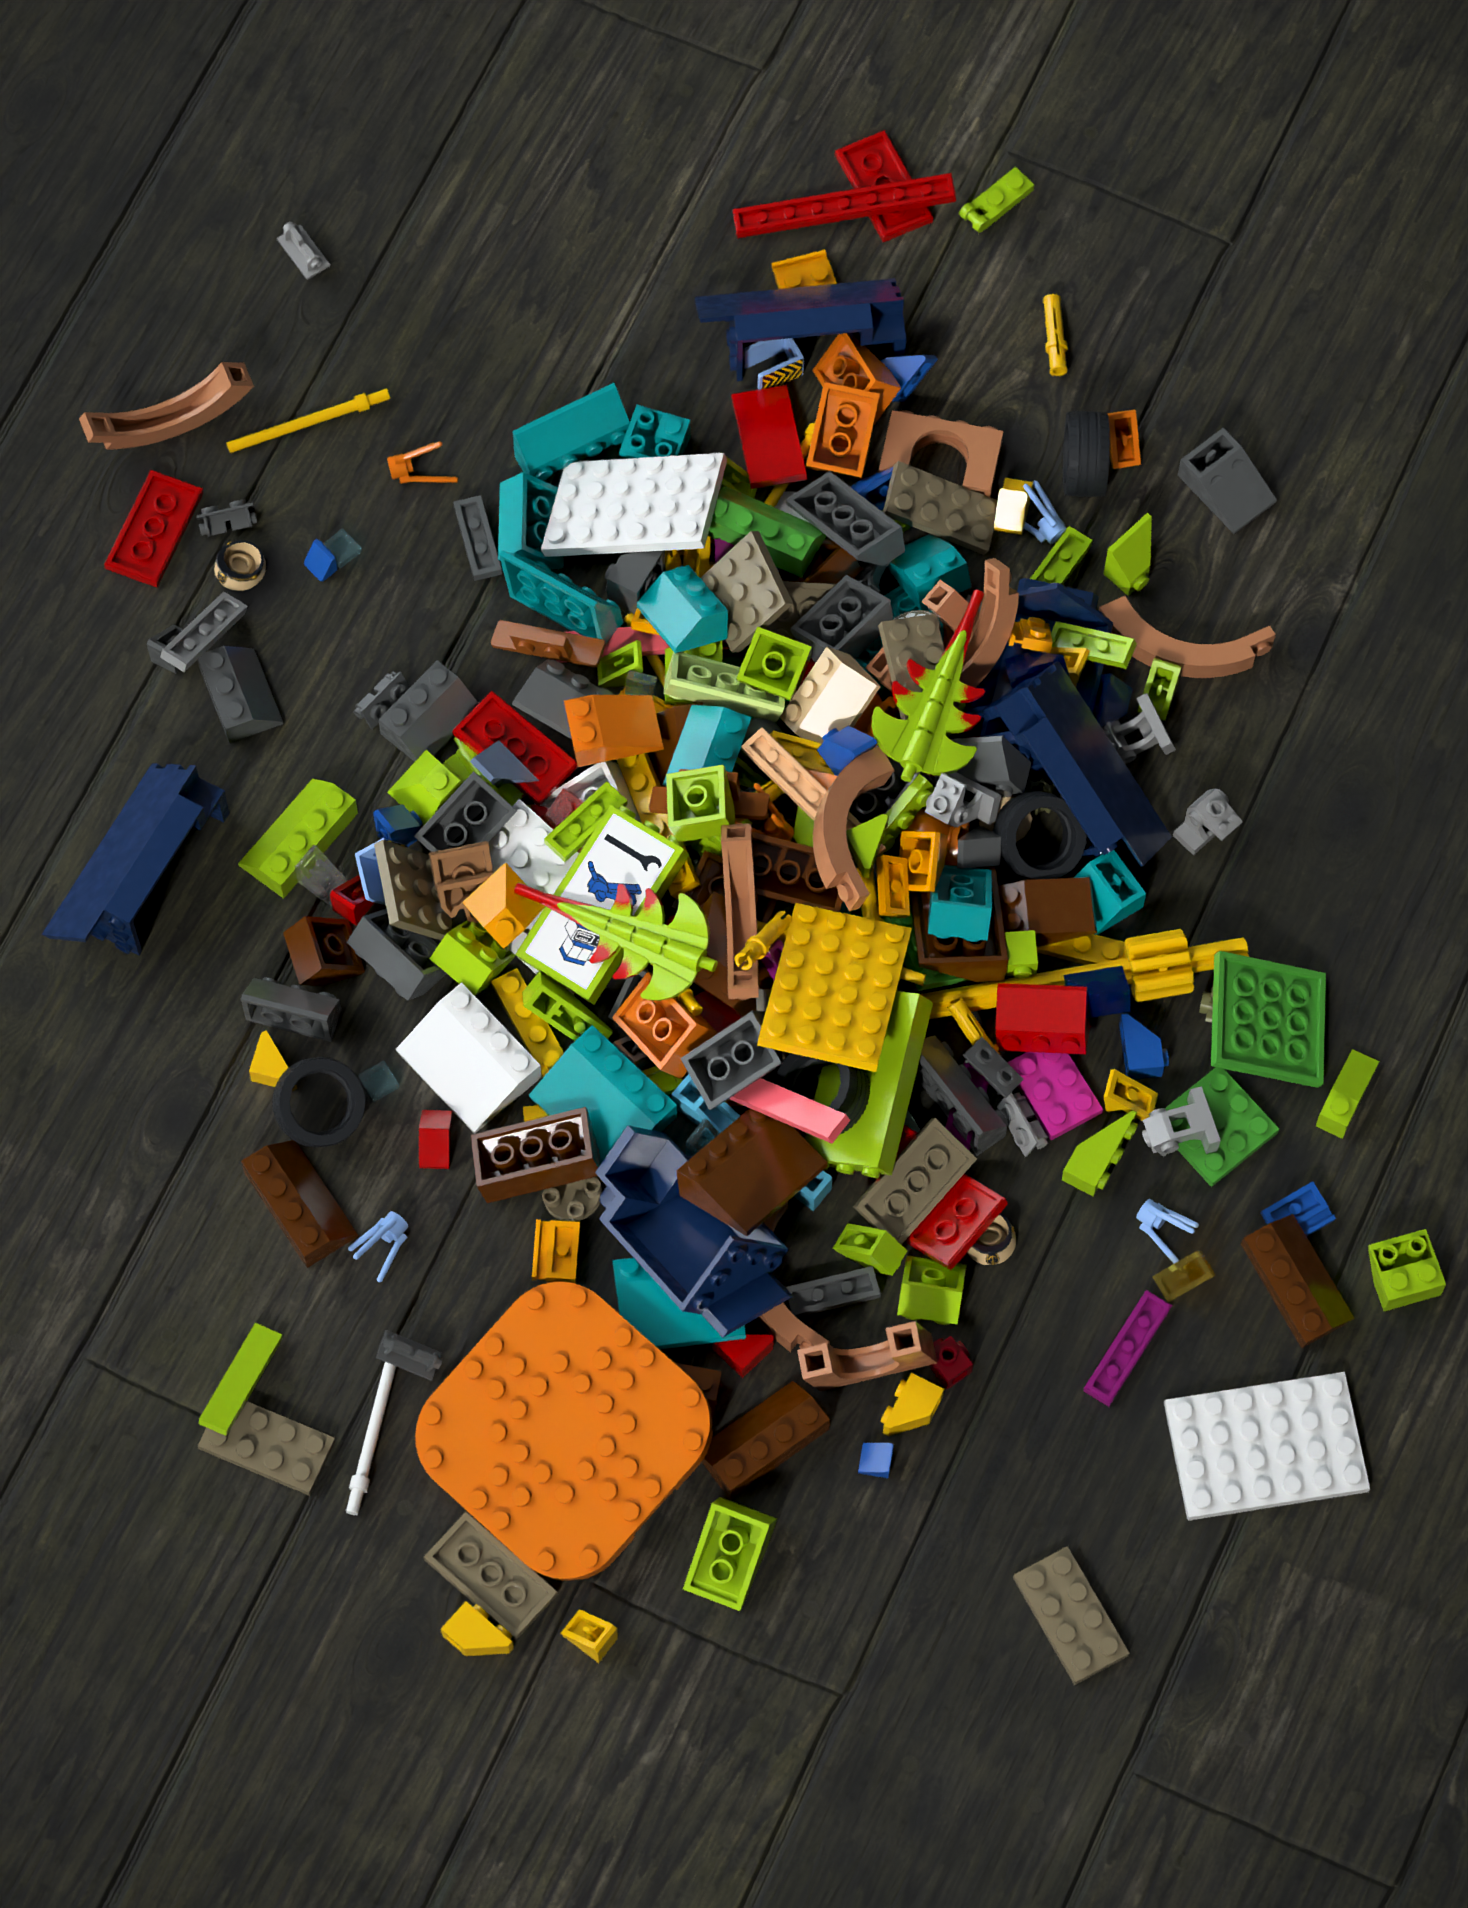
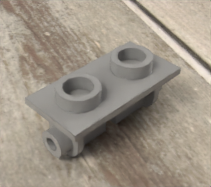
[277,222,330,280]
[997,1092,1048,1157]

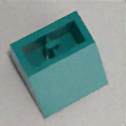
[1073,850,1146,935]

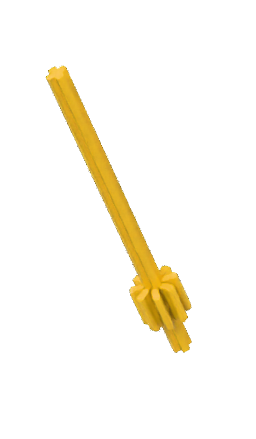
[921,929,1249,1019]

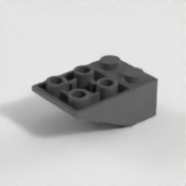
[1178,428,1277,534]

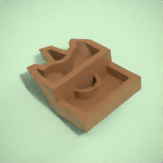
[429,841,494,923]

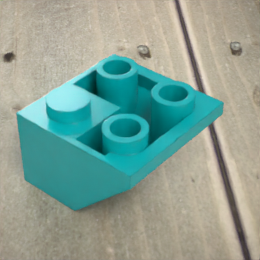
[619,405,691,458]

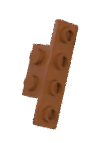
[491,620,606,667]
[649,769,770,820]

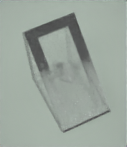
[295,845,348,906]

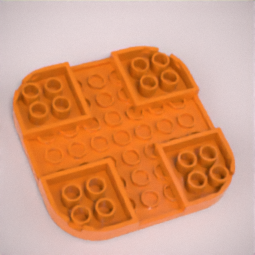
[415,1282,713,1581]

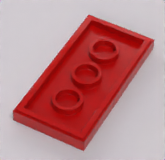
[835,130,933,243]
[731,385,807,489]
[104,470,204,588]
[453,691,578,806]

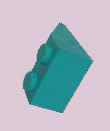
[887,534,971,610]
[928,865,992,942]

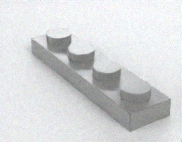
[160,592,247,672]

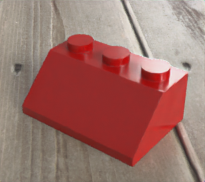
[996,983,1090,1054]

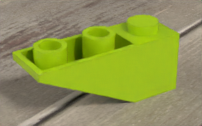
[1061,1110,1138,1196]

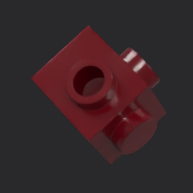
[928,1336,973,1390]

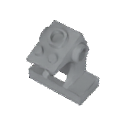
[1103,693,1176,764]
[925,772,1001,827]
[1173,789,1243,855]
[1142,1086,1221,1157]

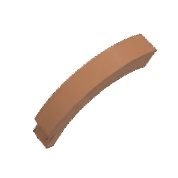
[79,362,254,449]
[960,558,1019,688]
[1099,596,1275,678]
[813,747,894,911]
[721,823,759,1000]
[758,1201,830,1352]

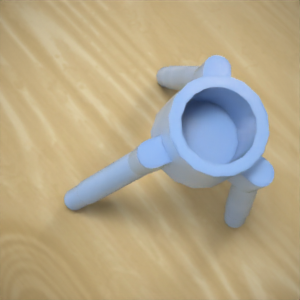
[1023,481,1067,544]
[1136,1199,1199,1271]
[348,1211,408,1282]

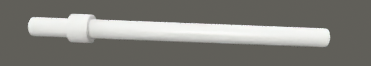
[346,1362,396,1515]

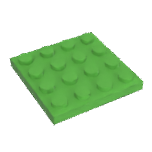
[1211,951,1326,1088]

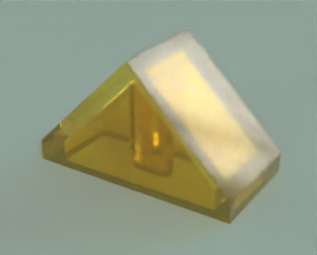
[1152,1249,1216,1302]

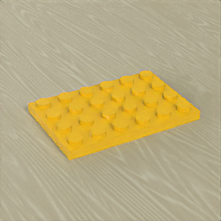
[757,903,912,1072]

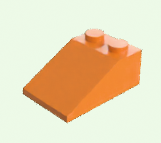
[813,333,901,425]
[806,382,880,480]
[564,695,664,767]
[612,972,717,1079]

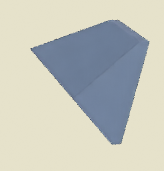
[470,740,539,789]

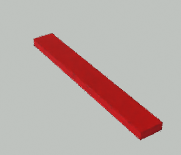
[733,173,956,238]

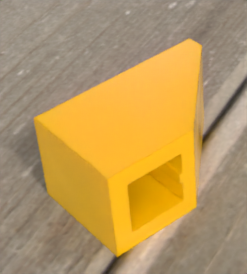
[881,1373,944,1436]
[441,1601,513,1656]

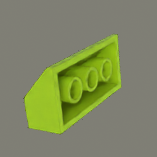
[238,779,358,899]

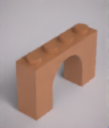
[879,410,1003,497]
[865,580,979,693]
[797,1321,937,1391]

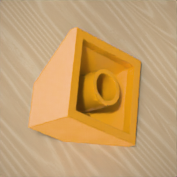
[899,831,947,892]
[462,862,545,949]

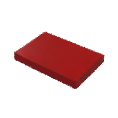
[906,1173,1008,1271]

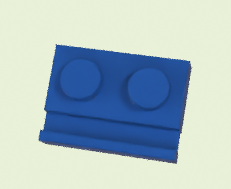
[1260,1181,1336,1236]

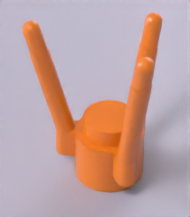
[387,441,458,484]
[735,783,794,841]

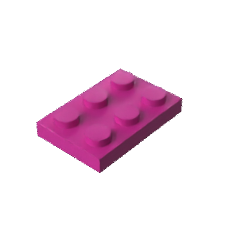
[1007,1052,1103,1140]

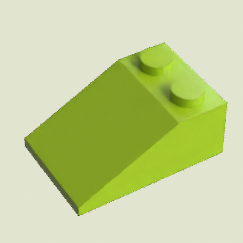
[683,1497,777,1611]

